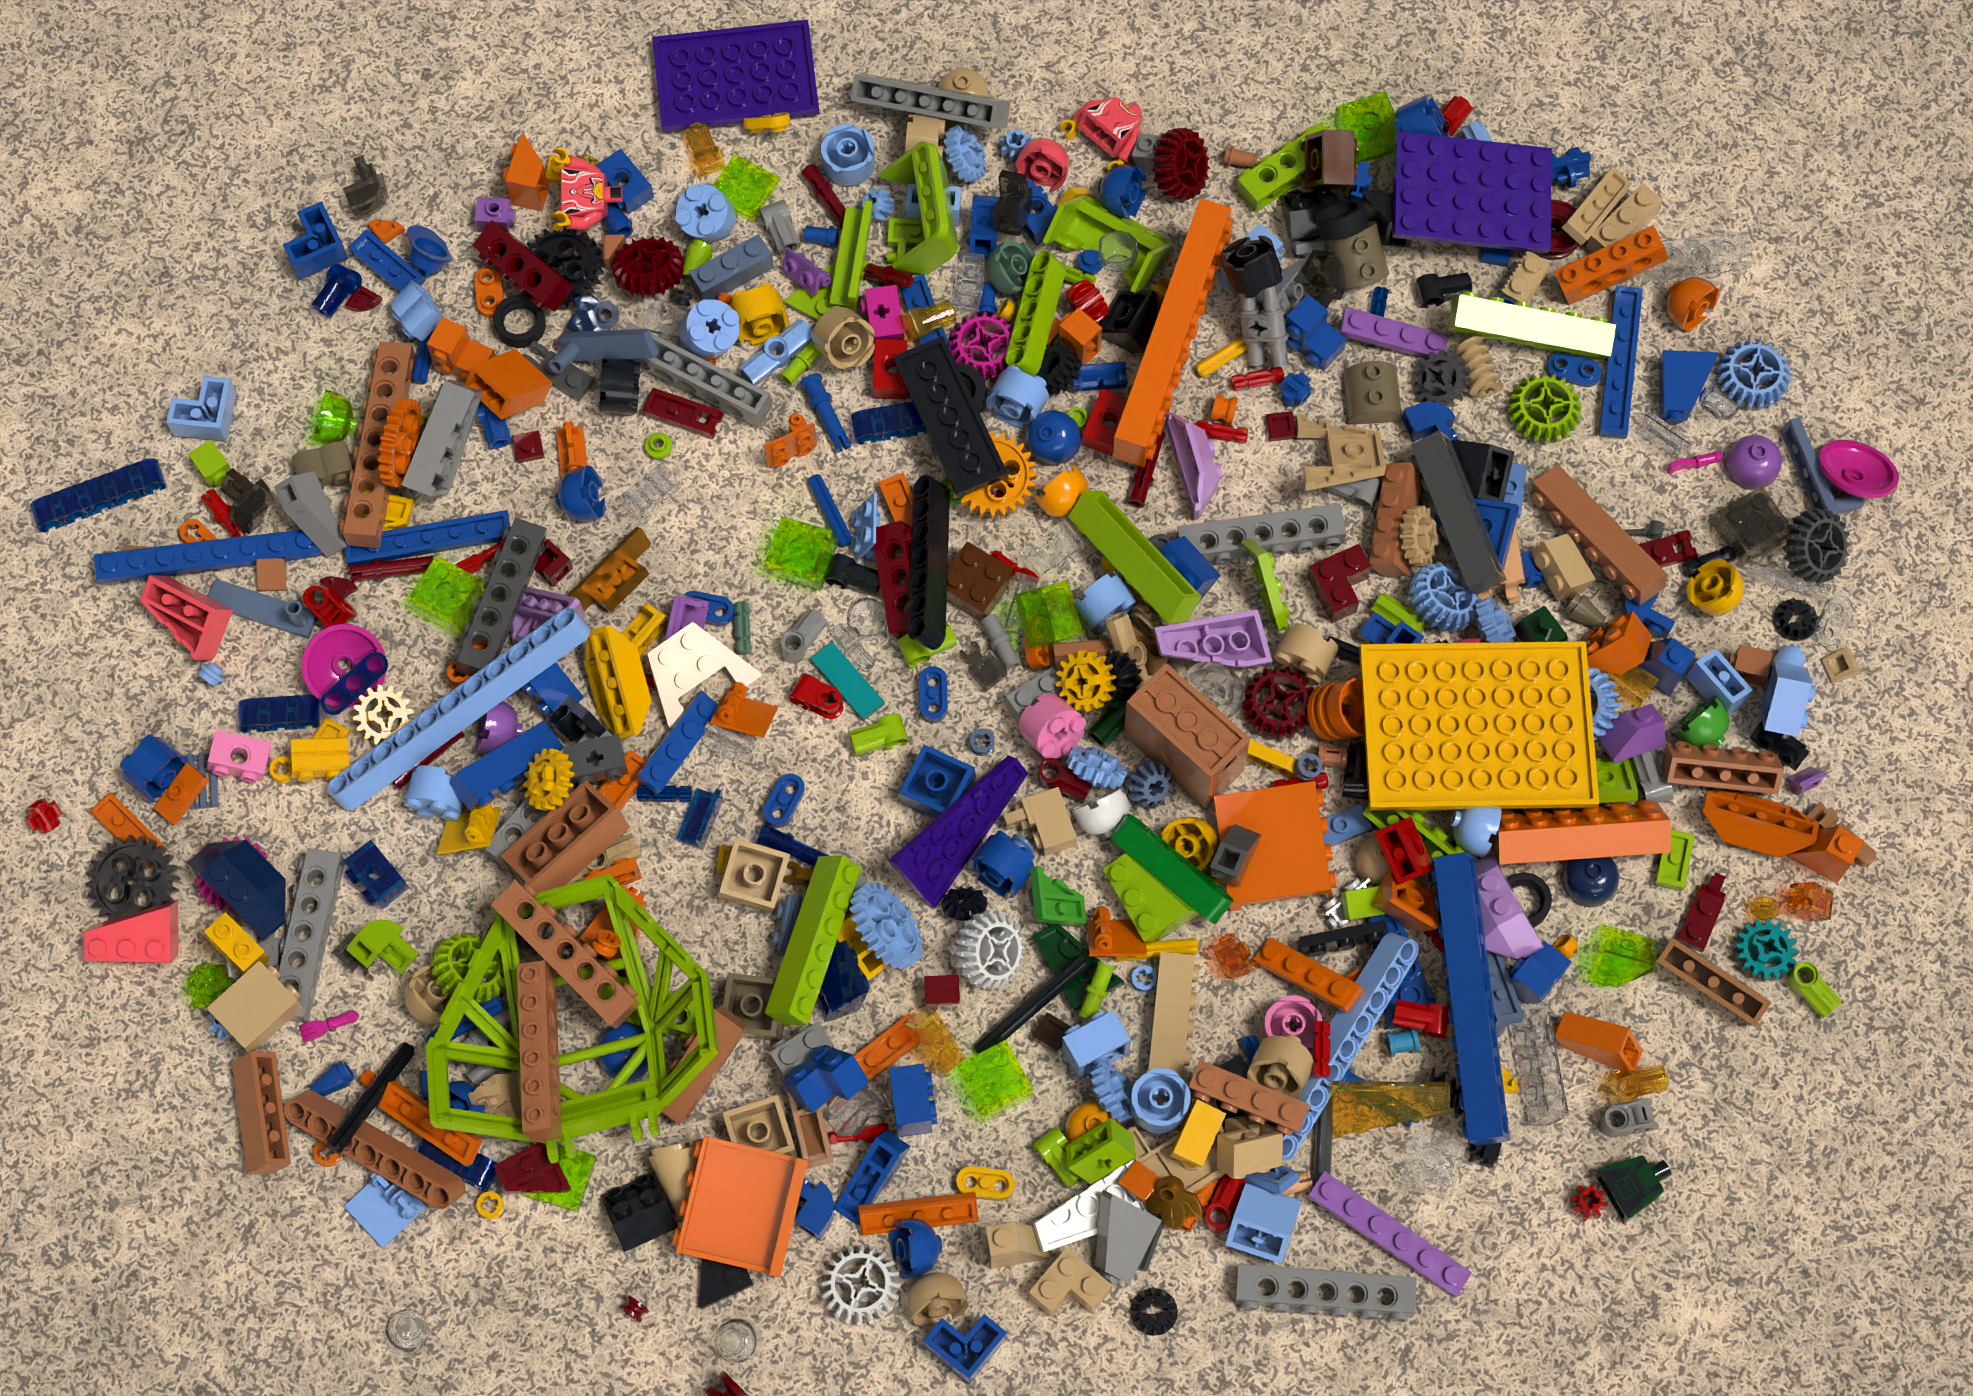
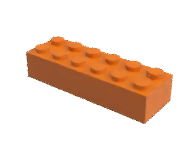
[1489,800,1671,865]

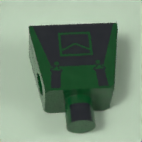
[1513,606,1568,642]
[1595,1155,1672,1224]

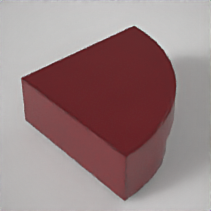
[345,284,383,312]
[320,576,358,599]

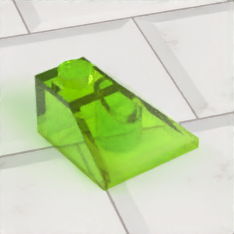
[1589,924,1658,987]

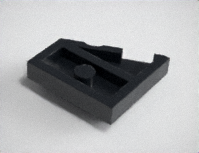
[699,1258,754,1309]

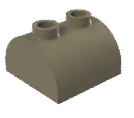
[1325,220,1389,289]
[1343,361,1402,425]

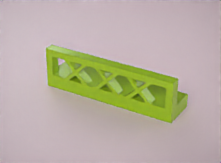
[829,200,873,312]

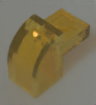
[1607,666,1659,708]

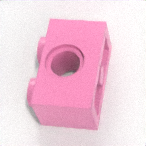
[207,730,272,783]

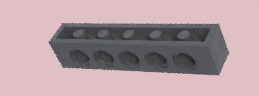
[453,517,547,677]

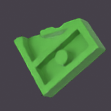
[1030,866,1087,927]

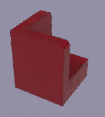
[534,539,573,587]
[924,975,960,1011]

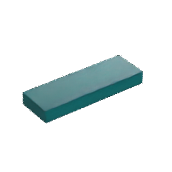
[810,642,885,721]

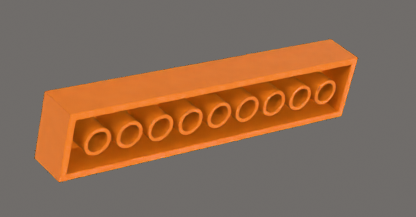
[1113,198,1234,468]

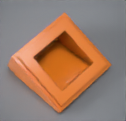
[1117,1160,1161,1202]

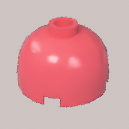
[1015,138,1069,191]

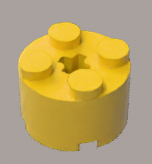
[729,283,790,345]

